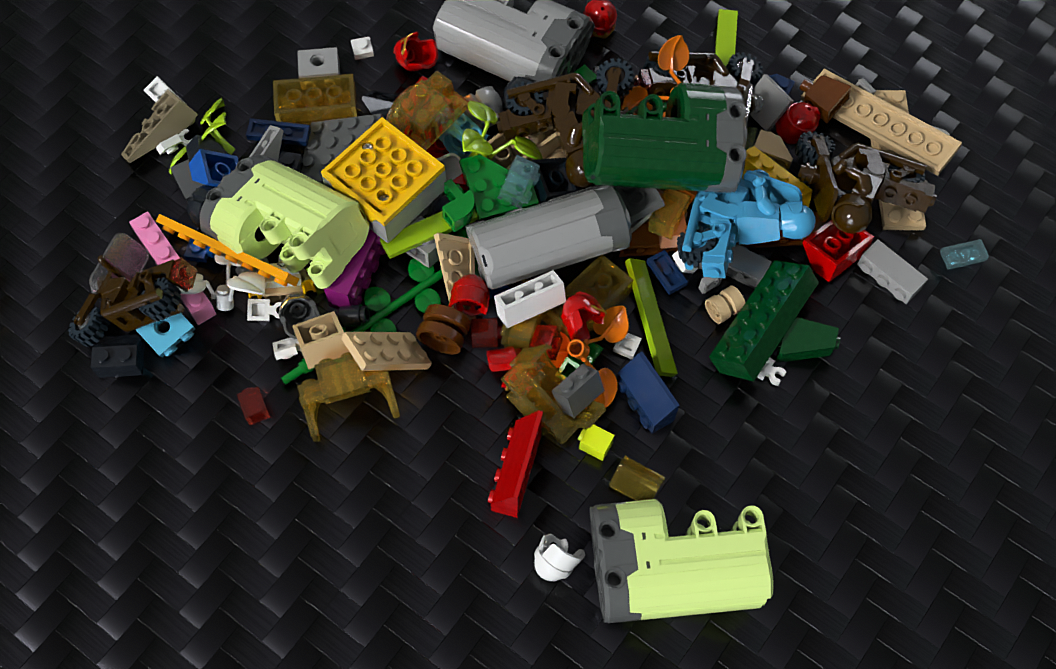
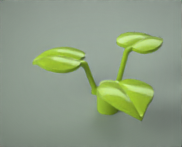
[169,98,235,175]
[462,100,543,160]

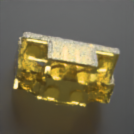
[386,71,469,151]
[501,344,606,444]
[297,352,400,442]

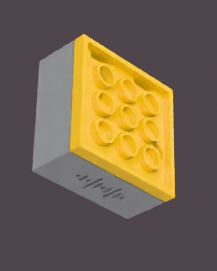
[321,117,446,243]

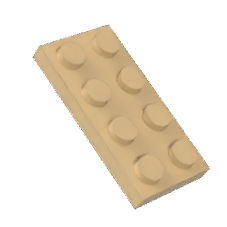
[341,332,432,371]

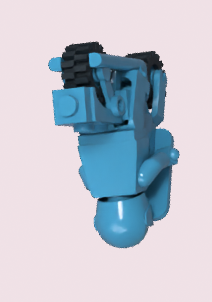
[677,169,816,278]

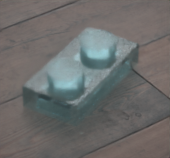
[940,239,989,269]

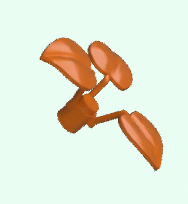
[620,35,689,115]
[532,306,629,407]

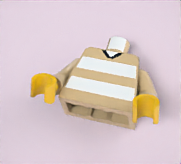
[248,254,316,304]

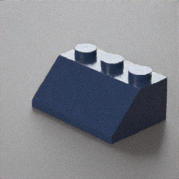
[617,352,680,433]

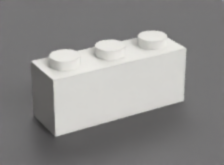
[494,270,566,328]

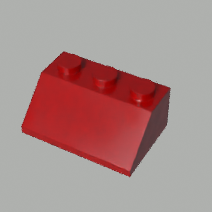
[803,220,874,282]

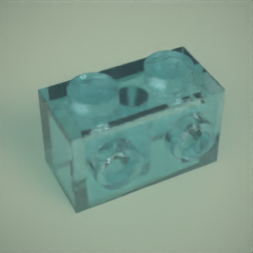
[497,155,540,208]

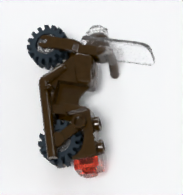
[634,51,764,125]
[68,233,197,347]

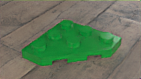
[459,154,539,221]

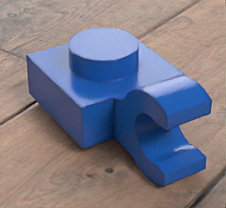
[184,239,215,263]

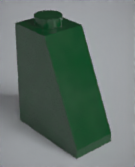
[775,317,841,363]

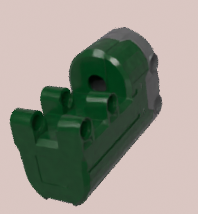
[582,82,747,193]

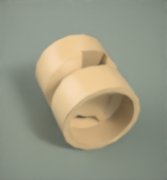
[705,286,745,324]

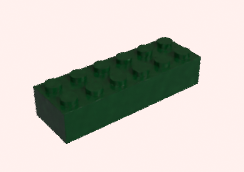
[709,260,819,381]

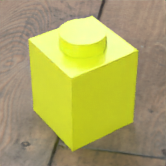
[578,423,615,461]

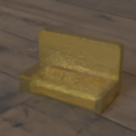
[609,456,665,501]

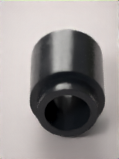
[336,304,370,328]

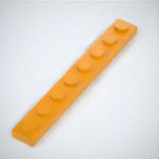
[156,214,299,287]

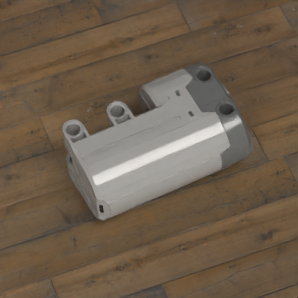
[433,0,595,92]
[465,185,632,290]

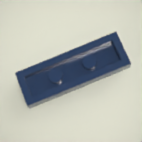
[246,118,311,146]

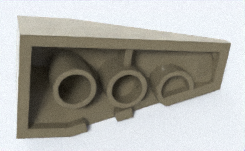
[121,89,198,163]

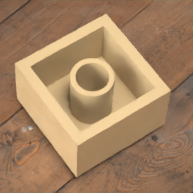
[292,311,351,369]

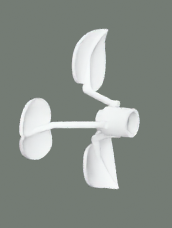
[177,253,265,311]

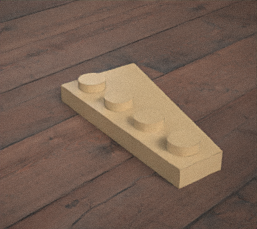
[434,233,476,323]

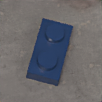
[647,250,688,295]

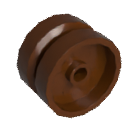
[416,304,471,355]

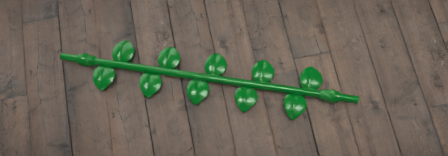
[281,206,532,385]

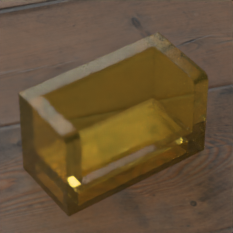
[648,189,690,240]

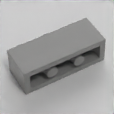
[857,239,928,304]

